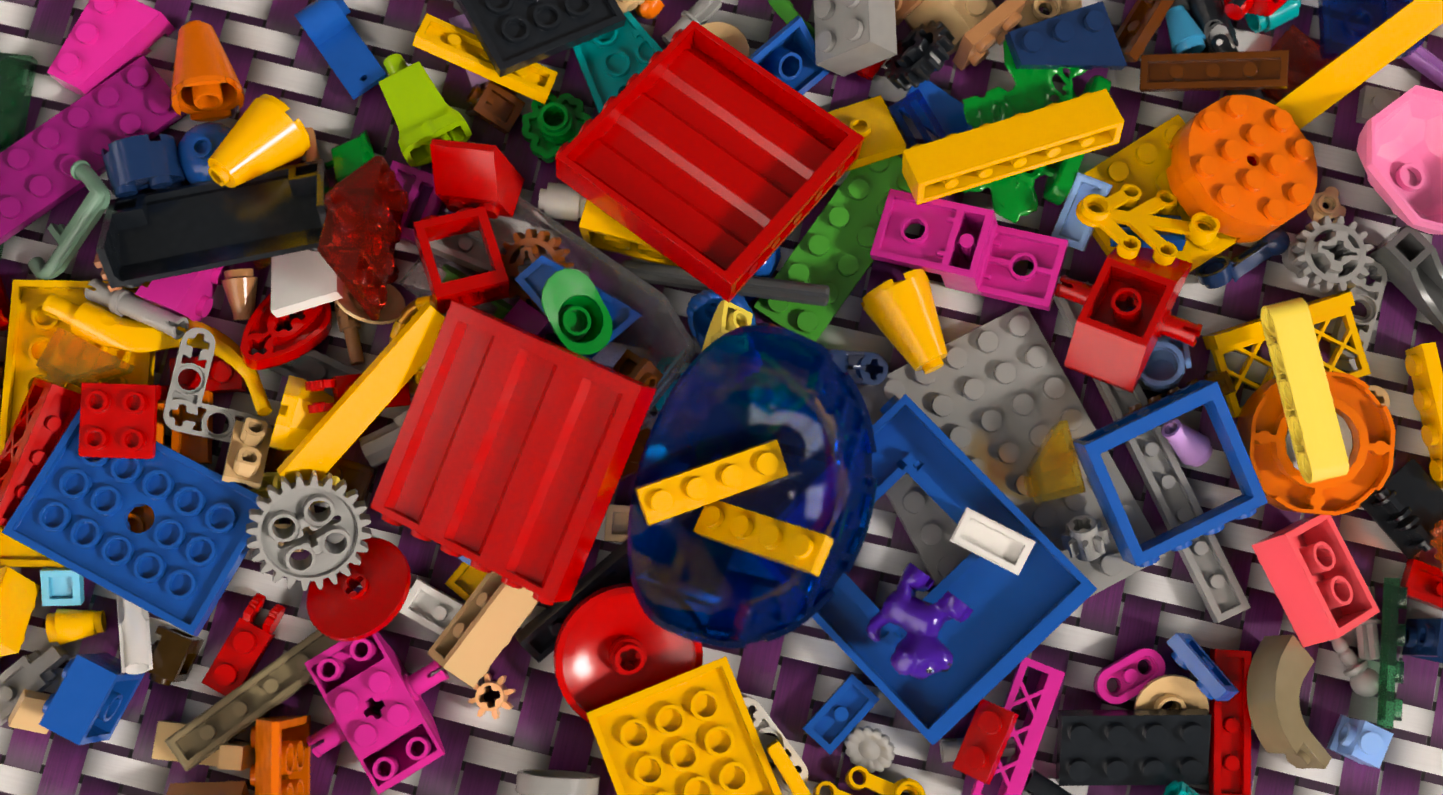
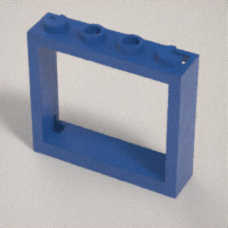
[1072,380,1268,567]

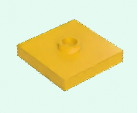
[828,95,906,172]

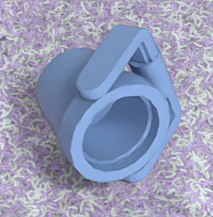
[1140,336,1192,393]

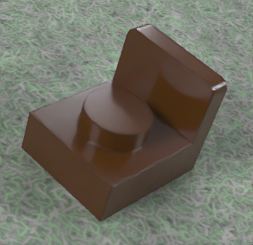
[465,80,526,134]

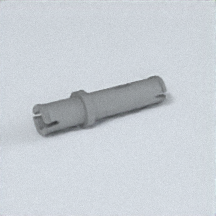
[84,278,189,339]

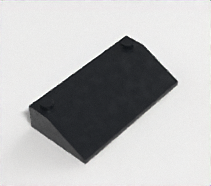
[96,159,335,289]

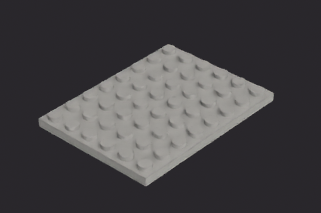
[837,305,1166,597]

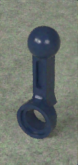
[1195,228,1290,289]

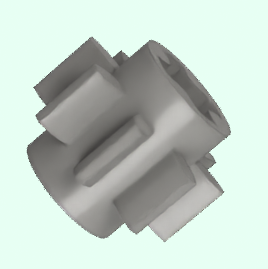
[1061,515,1110,561]

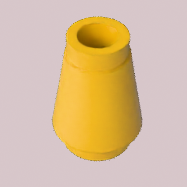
[46,608,107,645]

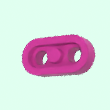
[1094,648,1166,704]

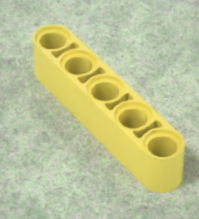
[1260,297,1349,484]

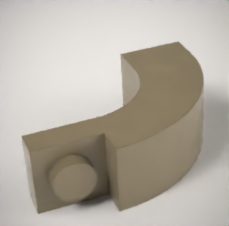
[1247,634,1332,769]

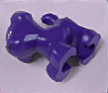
[866,562,973,680]

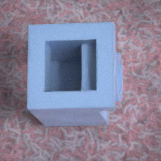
[1327,714,1393,768]

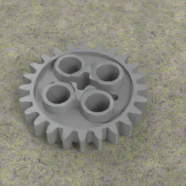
[246,470,372,591]

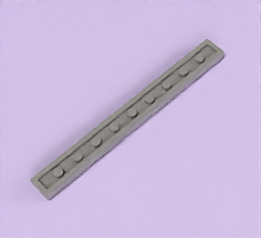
[1053,281,1251,623]

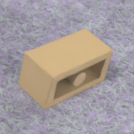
[217,741,255,771]

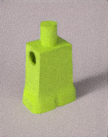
[378,54,472,167]

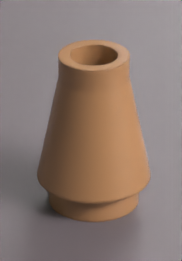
[221,268,258,321]

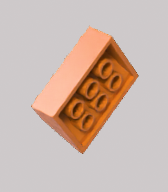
[250,715,311,795]

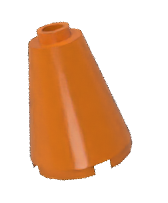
[170,20,245,122]

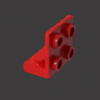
[78,382,169,459]

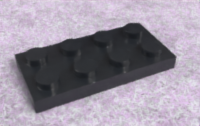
[1056,709,1212,786]

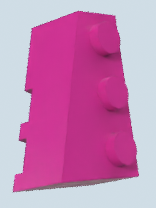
[47,0,176,96]
[135,266,228,322]

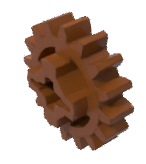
[501,229,574,307]

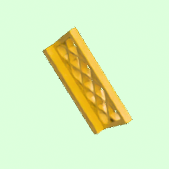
[1202,292,1371,418]

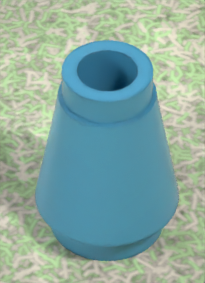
[1165,5,1206,54]

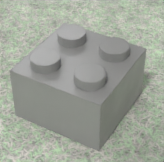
[814,0,897,77]

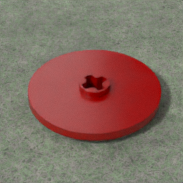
[307,538,411,642]

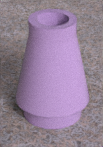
[1161,419,1213,467]

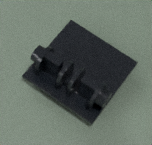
[1360,458,1443,559]

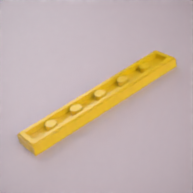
[1274,0,1443,129]
[276,301,445,483]

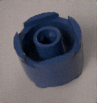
[101,134,185,198]

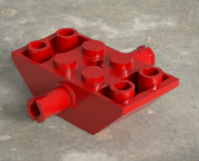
[1055,246,1203,393]

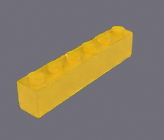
[902,89,1124,205]

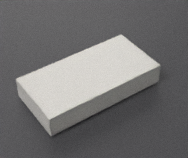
[950,507,1035,576]

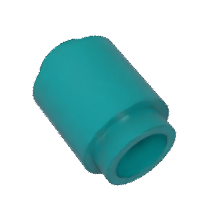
[1245,0,1301,33]

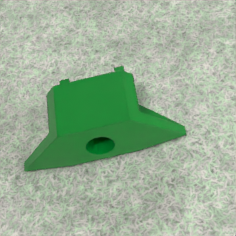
[326,130,379,203]

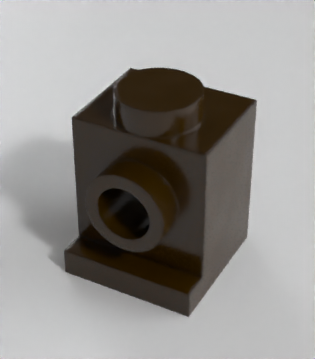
[147,626,204,686]

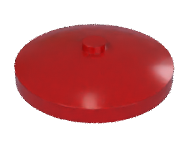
[554,583,703,723]

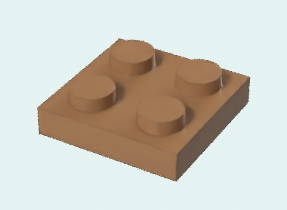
[953,0,1027,71]

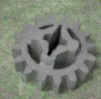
[1291,215,1374,294]

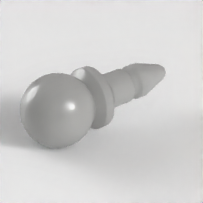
[1331,637,1382,697]

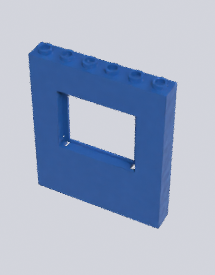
[752,394,1097,746]

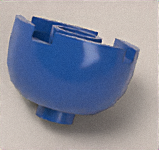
[177,122,231,184]

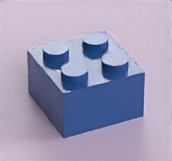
[39,653,145,745]

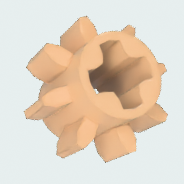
[468,673,516,720]

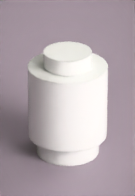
[538,182,587,221]

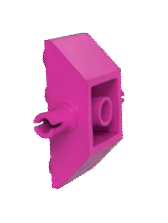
[304,632,449,795]

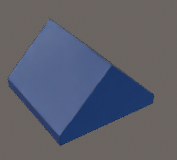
[748,16,831,95]

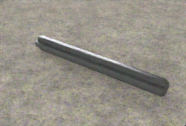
[620,260,830,306]

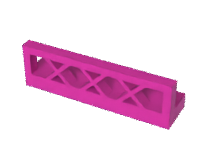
[970,657,1065,795]

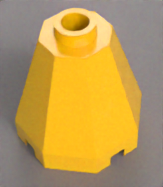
[269,375,357,451]

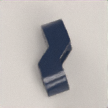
[811,350,888,386]

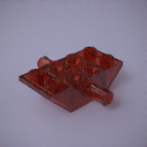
[317,156,409,320]

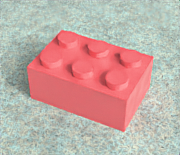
[1251,510,1380,648]

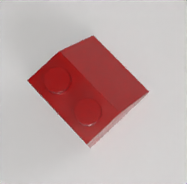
[430,139,525,219]

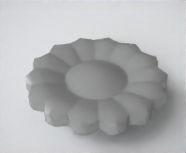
[844,726,895,773]

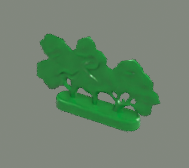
[962,40,1111,223]

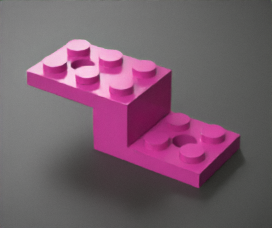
[870,189,1069,311]

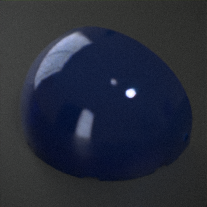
[628,325,877,649]

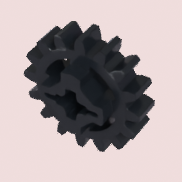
[884,20,955,91]

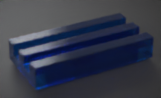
[888,89,947,147]

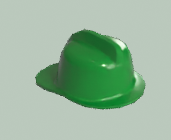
[541,268,612,355]

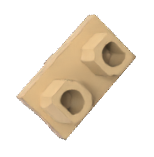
[221,417,273,489]

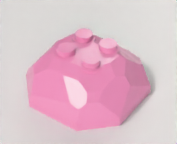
[1356,85,1443,235]

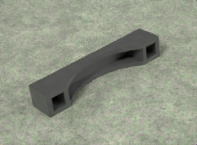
[1367,225,1443,334]

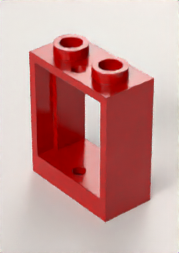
[413,206,509,314]

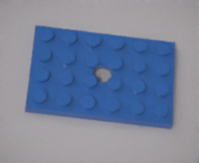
[2,409,261,637]

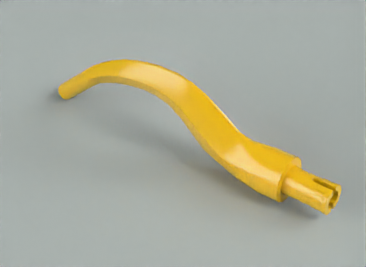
[43,293,272,416]

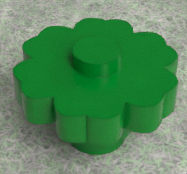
[522,93,592,163]

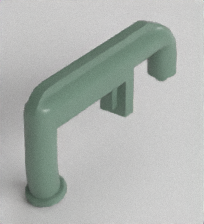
[28,160,111,280]

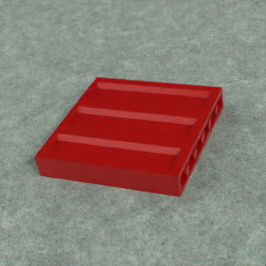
[555,20,864,302]
[370,301,657,605]

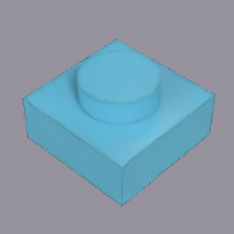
[40,567,85,606]

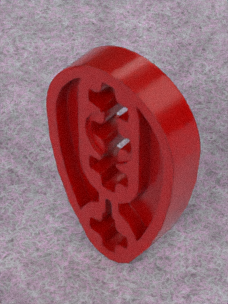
[240,293,332,370]

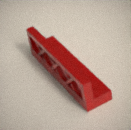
[0,378,81,526]

